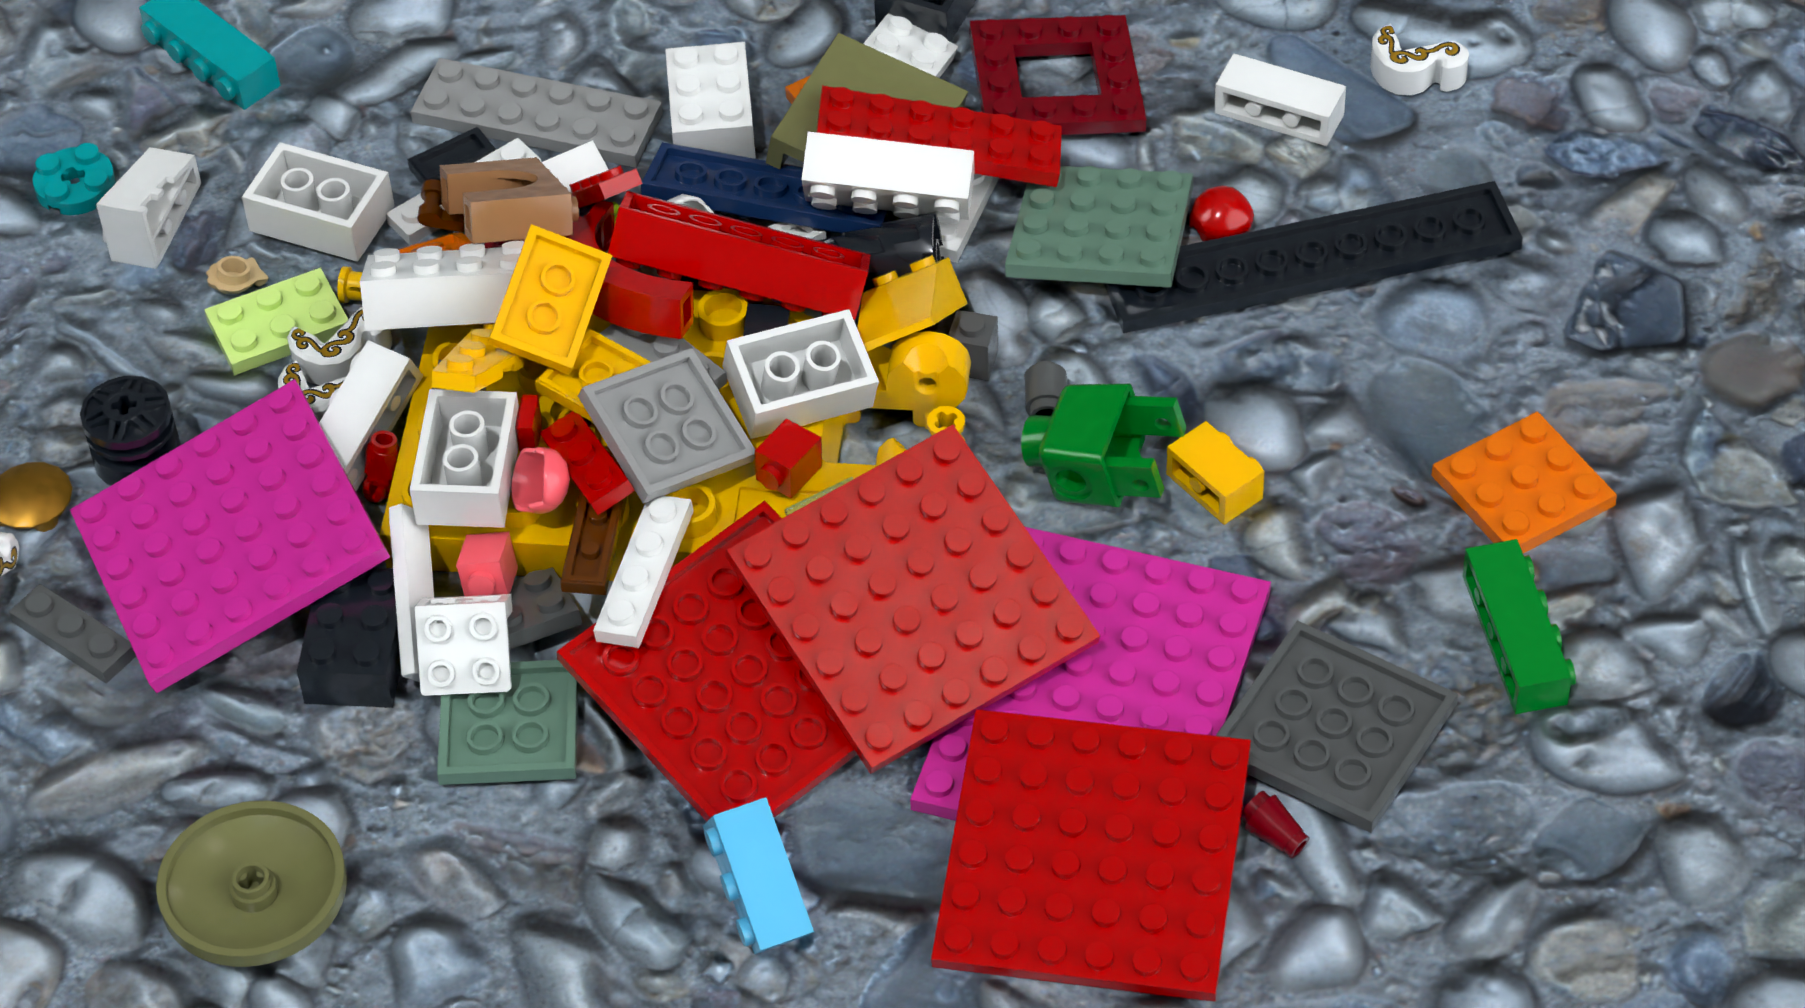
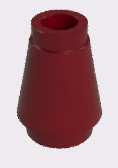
[1241,791,1310,858]

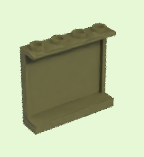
[765,33,968,221]

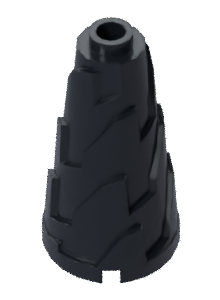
[817,213,944,293]

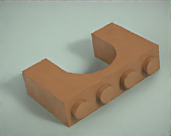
[440,157,579,244]

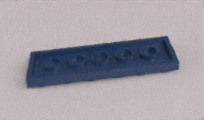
[641,142,892,233]

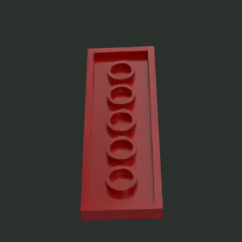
[816,85,1062,187]

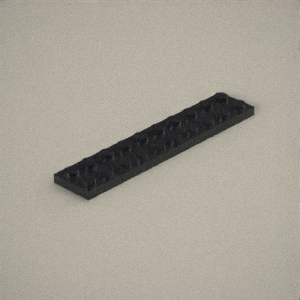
[1104,181,1523,333]

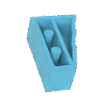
[702,797,814,954]

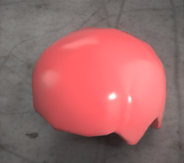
[511,447,570,514]

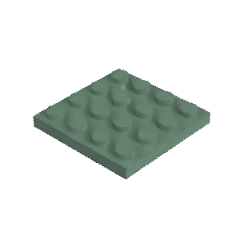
[1005,166,1193,287]

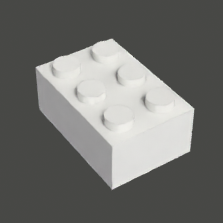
[666,42,756,159]
[242,142,395,262]
[722,309,879,439]
[410,389,519,528]

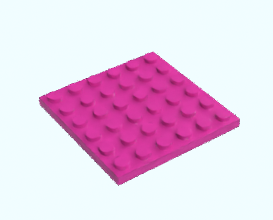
[70,379,390,693]

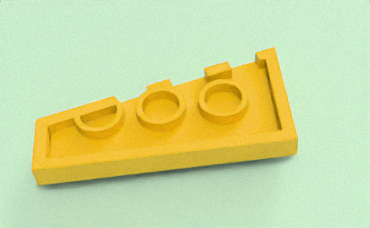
[432,323,525,393]

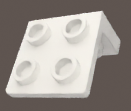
[415,594,513,696]

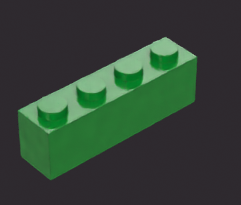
[1462,539,1576,715]

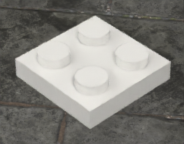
[863,13,959,78]

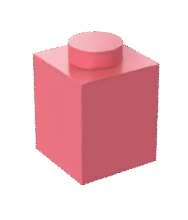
[456,531,518,596]

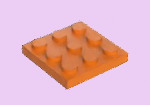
[1431,411,1617,553]

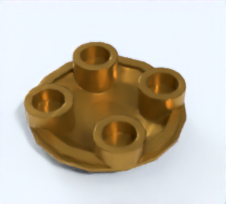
[0,462,73,532]

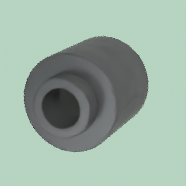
[1024,361,1067,416]

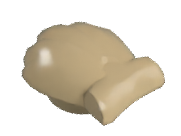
[206,256,268,294]

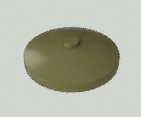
[156,801,347,967]

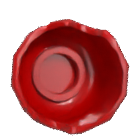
[1189,185,1254,241]

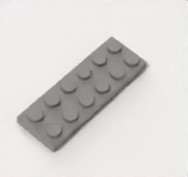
[410,58,663,168]

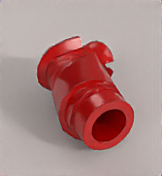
[362,430,400,503]

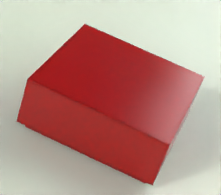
[515,394,542,453]

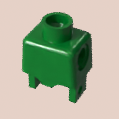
[1021,383,1187,508]

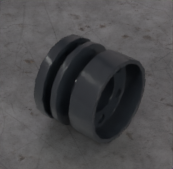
[80,376,181,486]

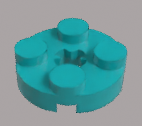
[33,143,116,216]

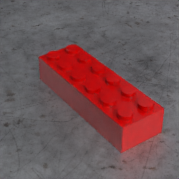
[608,191,871,320]

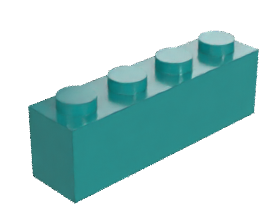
[139,0,281,110]

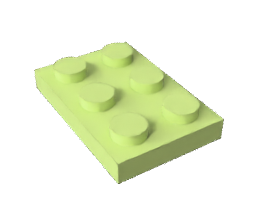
[204,267,348,376]

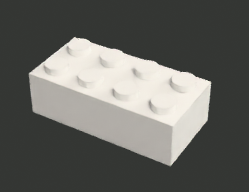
[801,132,974,224]
[360,241,524,331]

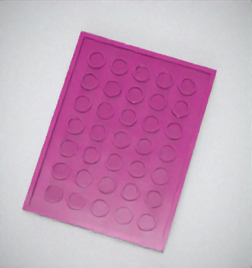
[910,527,1271,821]

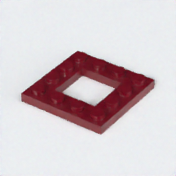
[969,15,1147,135]

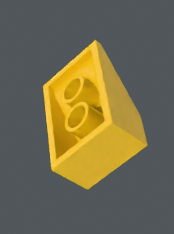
[857,255,968,351]

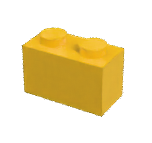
[1166,421,1265,525]

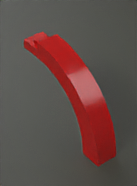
[564,201,694,339]

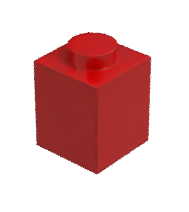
[755,418,822,498]

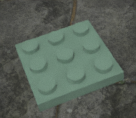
[437,660,578,785]

